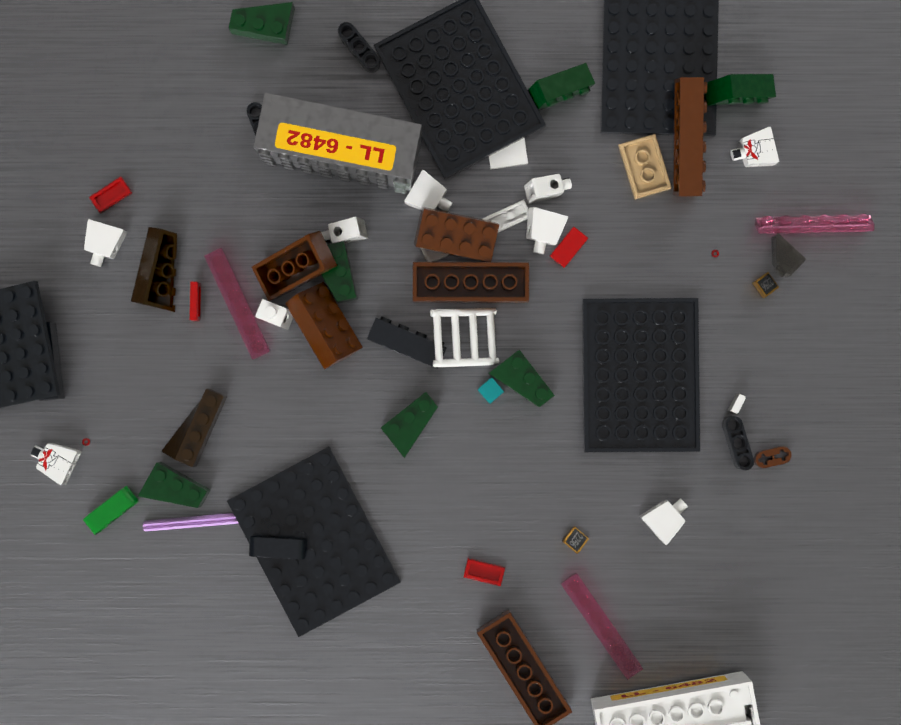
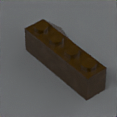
[131,227,177,312]
[161,389,227,467]

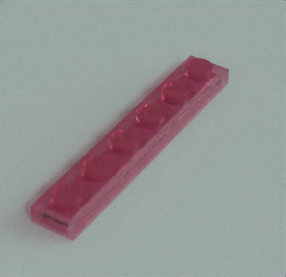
[755,214,875,233]
[204,248,271,360]
[560,573,643,680]

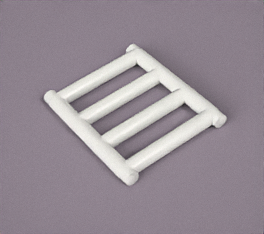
[430,308,499,367]

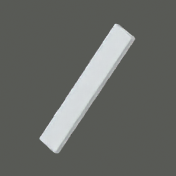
[421,199,528,262]

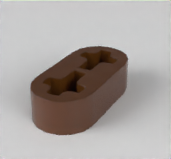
[754,446,791,468]

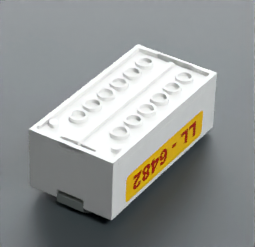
[591,671,760,725]

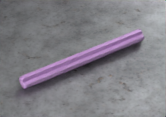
[143,513,239,532]

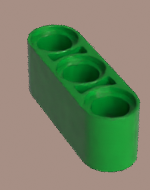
[83,486,139,535]

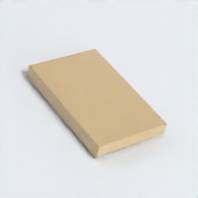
[618,134,672,200]

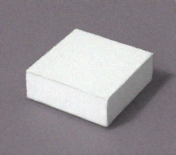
[727,394,746,414]

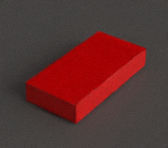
[89,177,132,214]
[549,227,588,268]
[190,282,201,321]
[463,558,505,586]

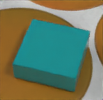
[478,377,504,404]

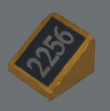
[752,272,779,298]
[562,526,589,554]

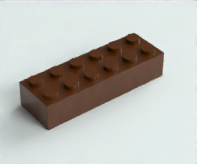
[673,77,707,196]
[413,262,529,303]
[477,609,572,725]

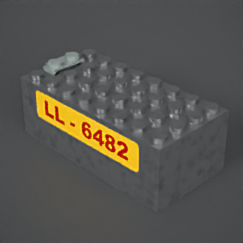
[254,93,422,194]

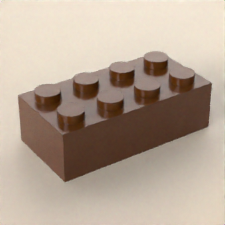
[414,207,499,262]
[252,231,337,301]
[285,282,363,370]

